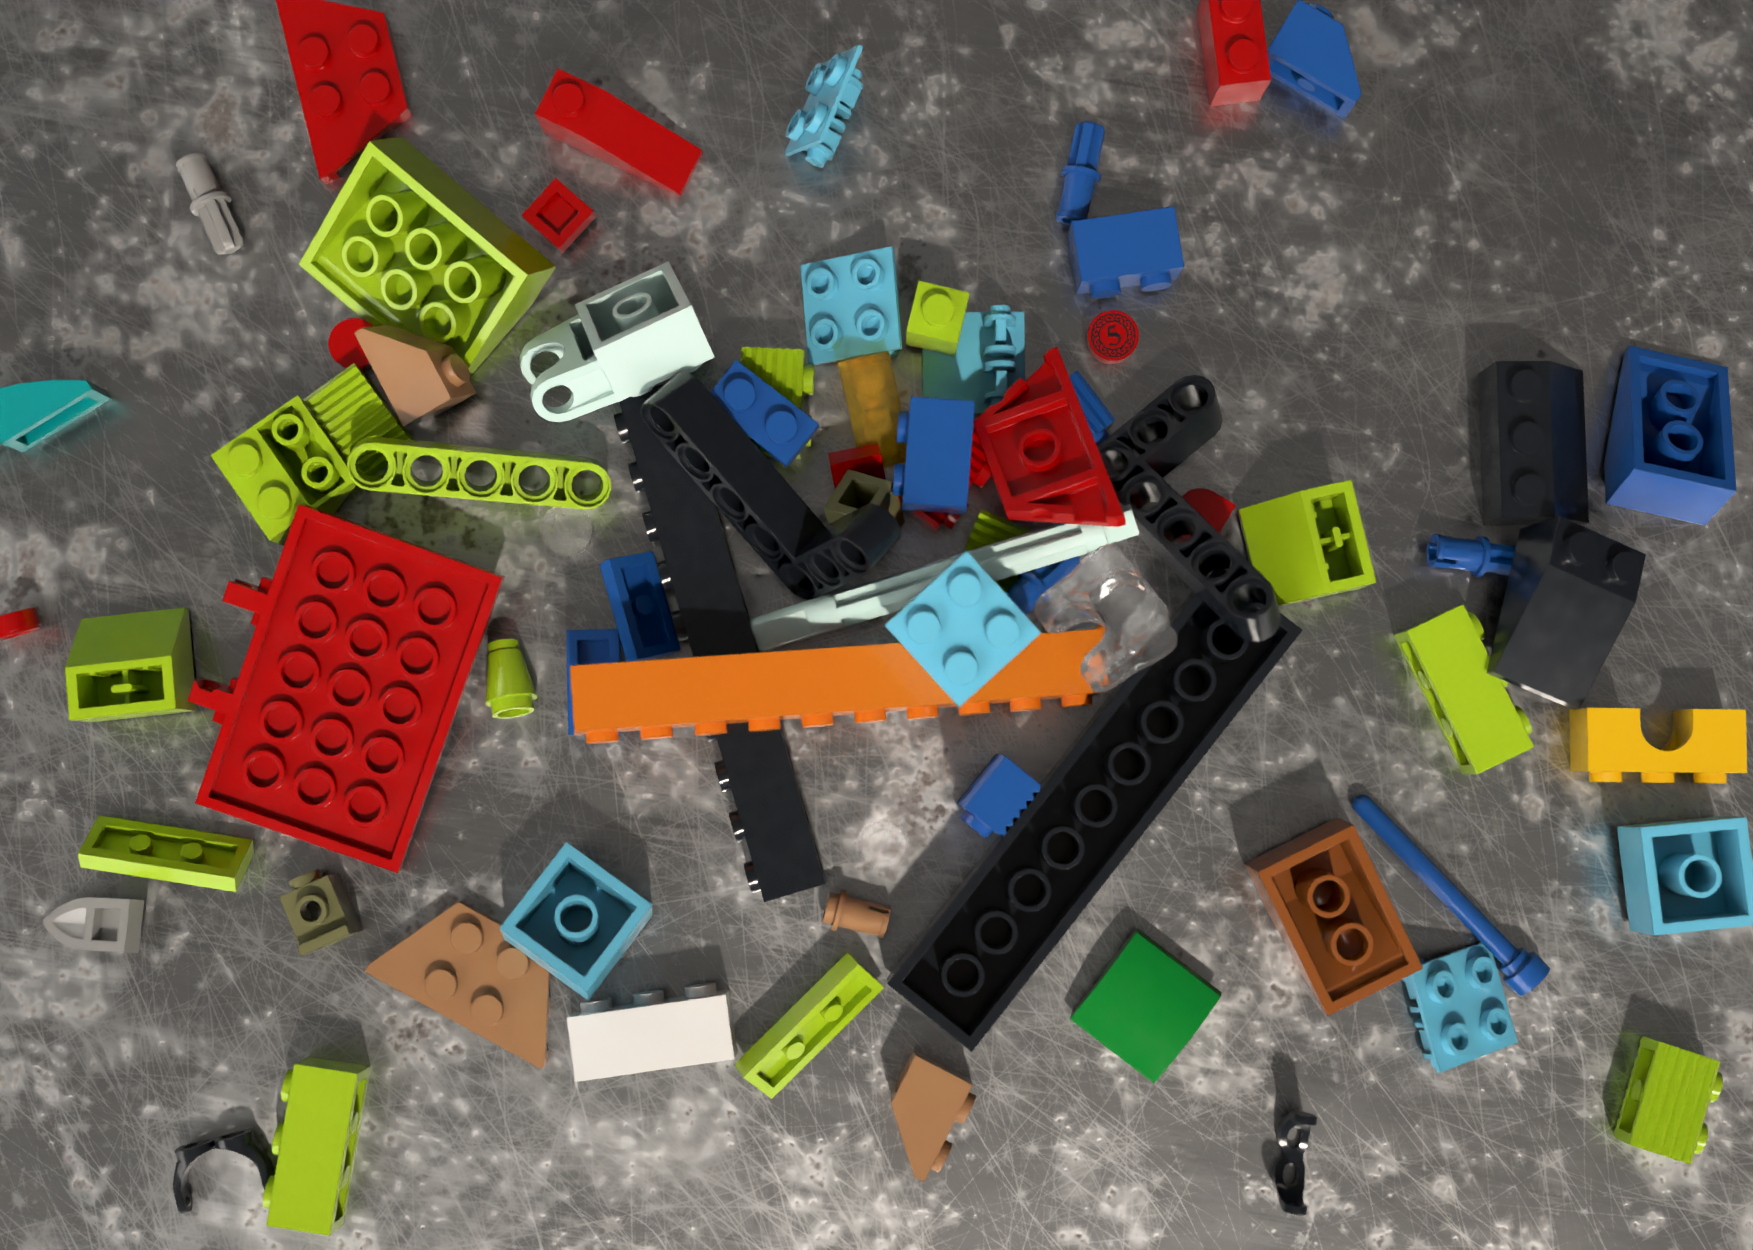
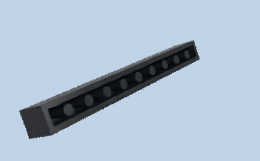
[614,383,827,902]

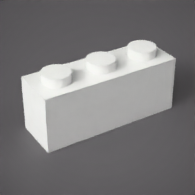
[567,982,738,1082]

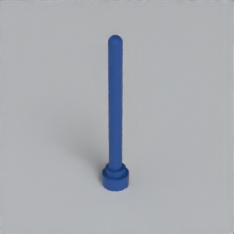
[1352,794,1550,996]

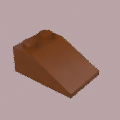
[1244,818,1423,1016]

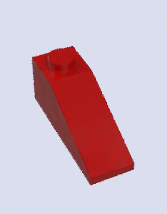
[535,68,703,198]

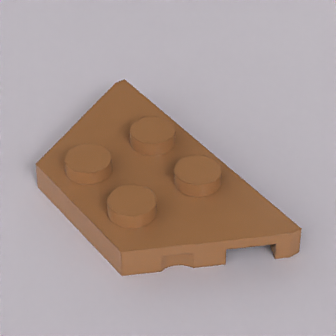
[364,901,552,1069]

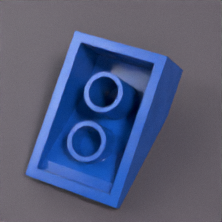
[1604,345,1737,525]

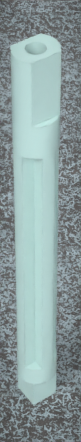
[750,504,1139,652]

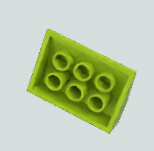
[299,136,556,377]

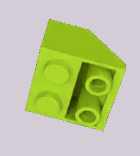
[210,395,356,546]
[1237,479,1376,607]
[65,607,197,722]

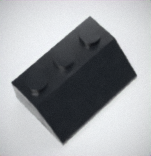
[1478,361,1589,526]

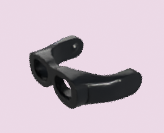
[1272,1111,1317,1215]
[173,1128,275,1214]

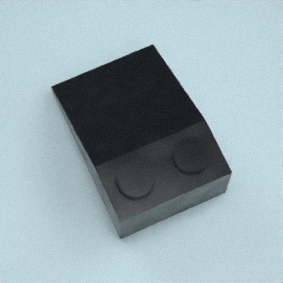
[1487,516,1646,710]

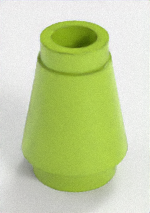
[485,639,538,719]

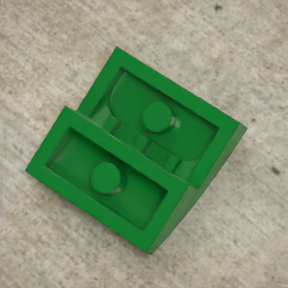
[1070,928,1222,1083]

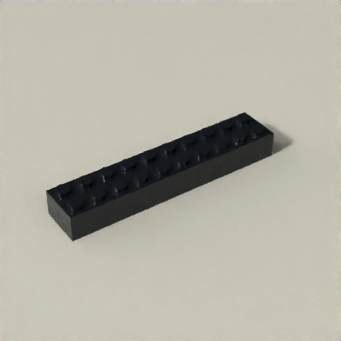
[887,568,1302,1052]

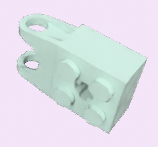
[519,261,714,422]

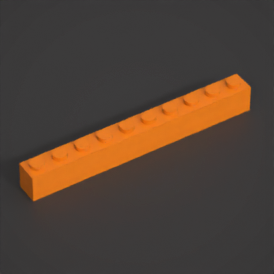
[570,629,1108,744]

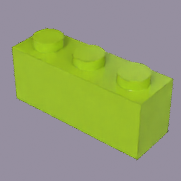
[1394,604,1534,775]
[263,1057,371,1236]

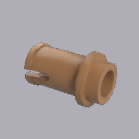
[822,889,891,939]

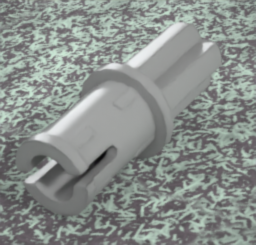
[175,152,244,255]

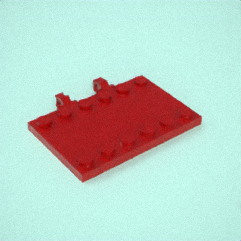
[187,504,505,873]

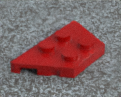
[276,0,412,184]
[973,347,1126,527]

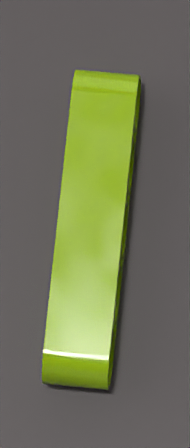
[347,437,611,510]

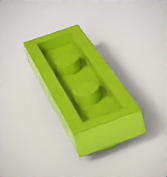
[77,815,255,892]
[734,952,885,1099]

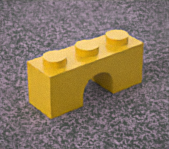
[1569,708,1747,784]

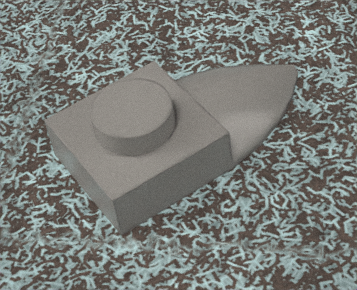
[43,897,144,953]

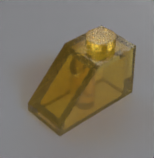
[838,351,907,468]

